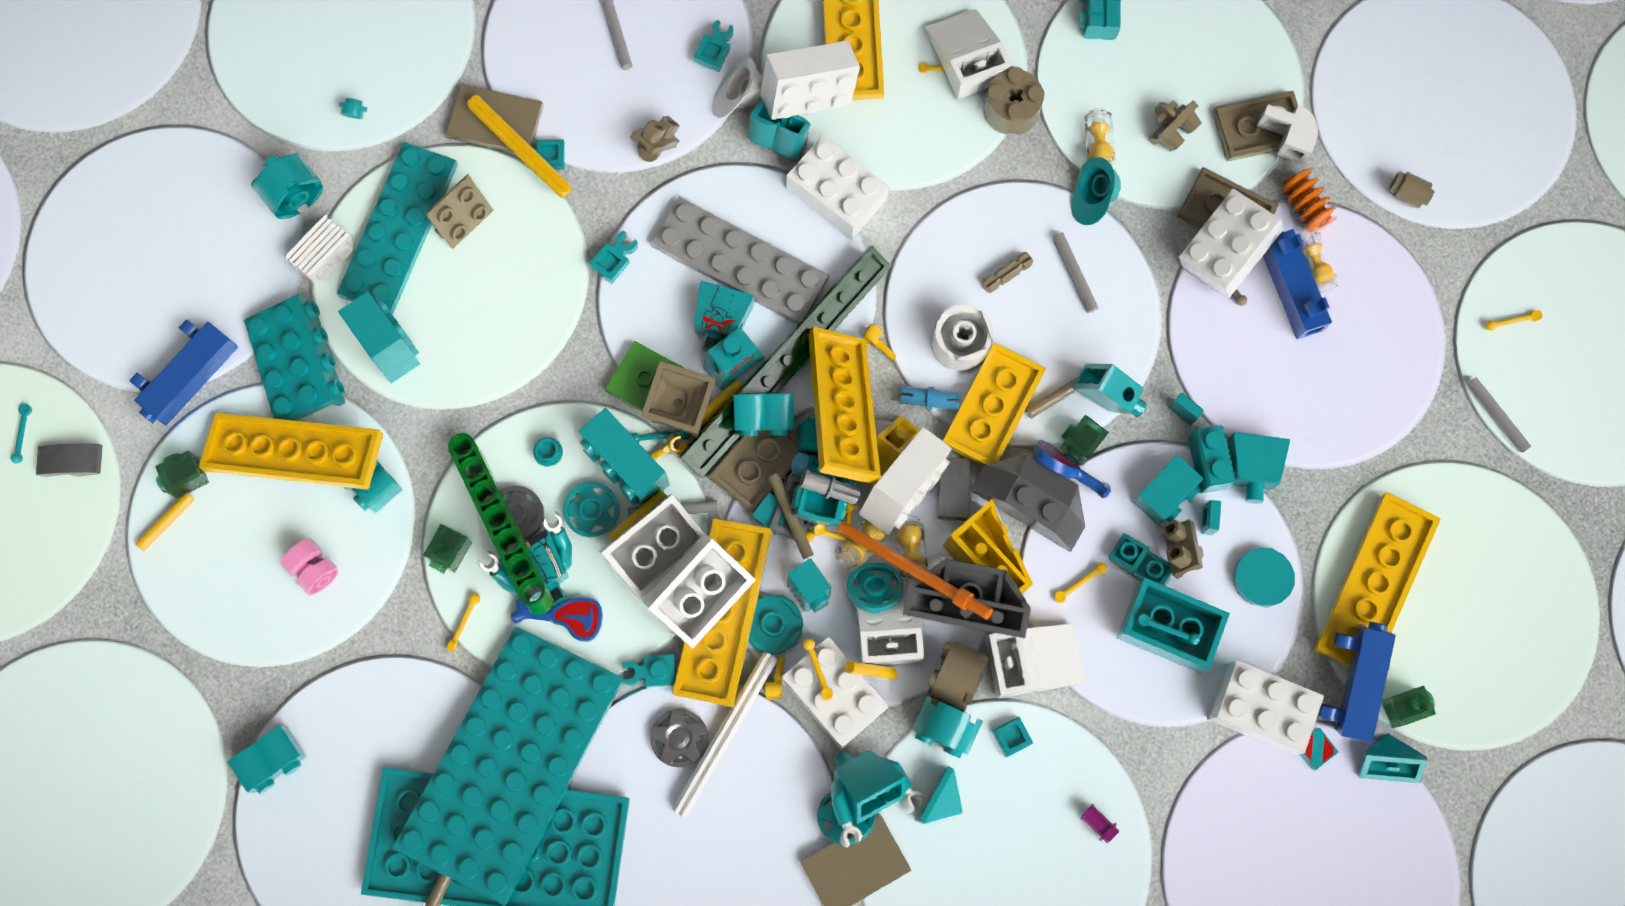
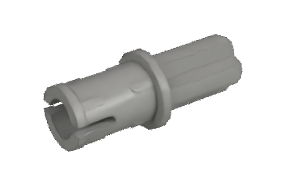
[799,469,860,504]

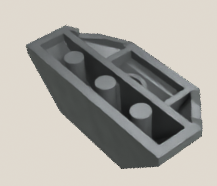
[970,454,1086,552]
[903,559,1031,638]

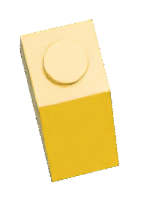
[877,416,920,477]

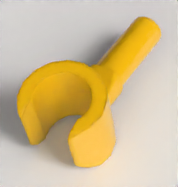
[863,324,897,361]
[650,433,687,460]
[765,657,785,700]

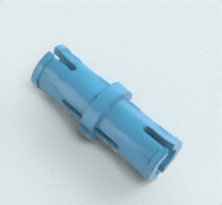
[900,385,961,411]

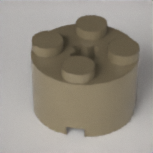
[984,67,1045,135]
[928,641,990,712]

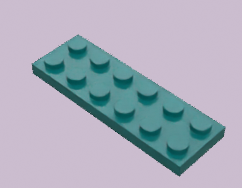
[336,142,458,315]

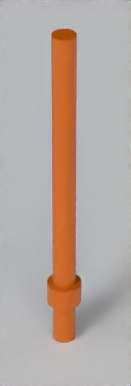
[837,521,993,620]

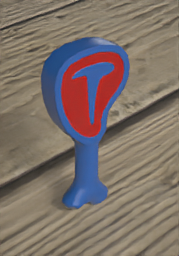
[1032,440,1111,499]
[510,598,603,642]

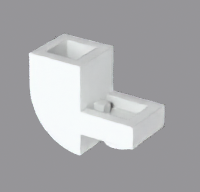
[1257,104,1318,164]

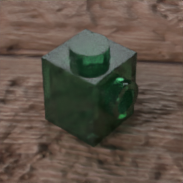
[1060,415,1109,466]
[155,450,210,499]
[423,524,473,574]
[1381,685,1436,729]

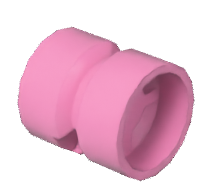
[280,538,339,596]

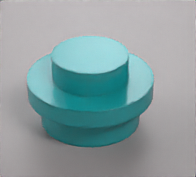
[338,98,368,119]
[533,437,563,467]

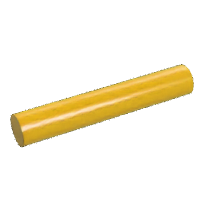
[701,379,742,427]
[608,489,667,540]
[135,492,195,552]
[845,661,898,680]

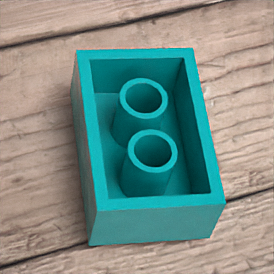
[337,291,420,384]
[578,407,670,506]
[1116,577,1230,673]

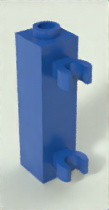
[1263,229,1332,340]
[129,319,239,426]
[1318,621,1396,743]

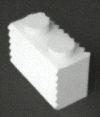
[284,214,355,285]

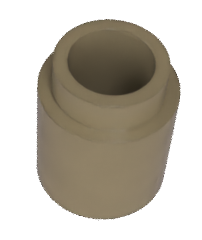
[1388,171,1435,209]

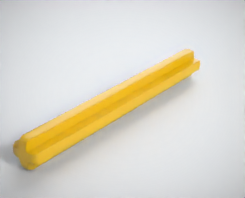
[467,95,572,198]

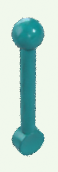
[10,404,32,464]
[631,431,691,443]
[1137,614,1200,645]

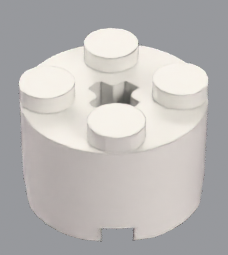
[932,304,994,370]

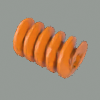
[1282,168,1338,233]

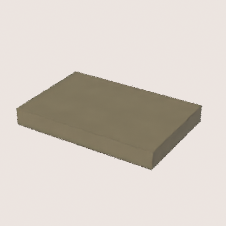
[446,84,544,153]
[1212,90,1298,162]
[1177,167,1279,229]
[708,429,806,514]
[800,815,912,906]

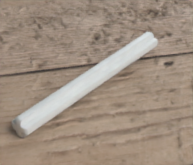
[672,652,777,817]

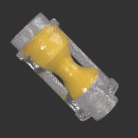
[1084,107,1116,167]
[1298,229,1338,294]
[894,516,929,583]
[835,519,891,571]

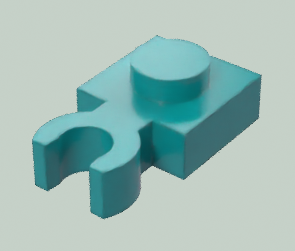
[693,20,734,73]
[589,230,639,284]
[623,654,676,688]

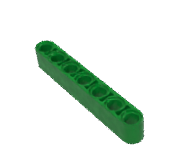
[448,433,553,615]

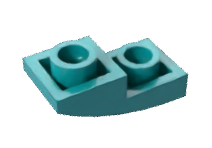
[1108,533,1172,586]

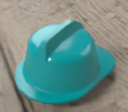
[1071,157,1121,225]

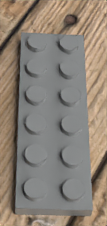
[651,197,829,324]

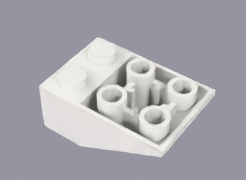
[925,9,1013,99]
[854,573,924,666]
[985,623,1086,699]

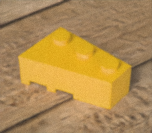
[942,499,1033,594]

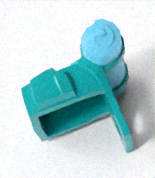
[791,452,857,527]

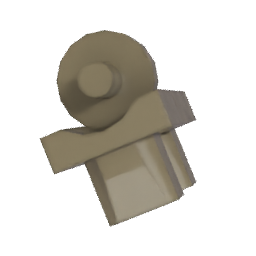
[1148,100,1202,152]
[630,115,680,162]
[1161,519,1204,579]

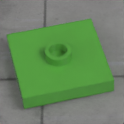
[605,341,685,412]

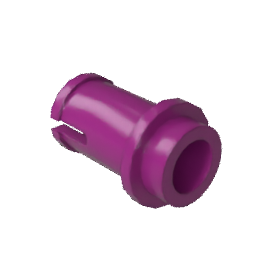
[1080,804,1120,844]

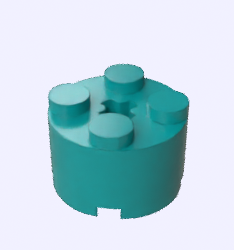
[251,153,323,219]
[912,695,983,759]

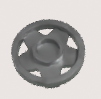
[496,486,544,540]
[650,709,708,767]

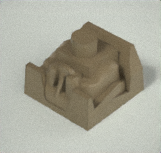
[641,361,716,437]

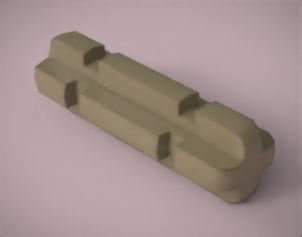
[982,252,1033,293]

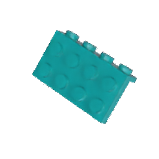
[244,294,345,421]

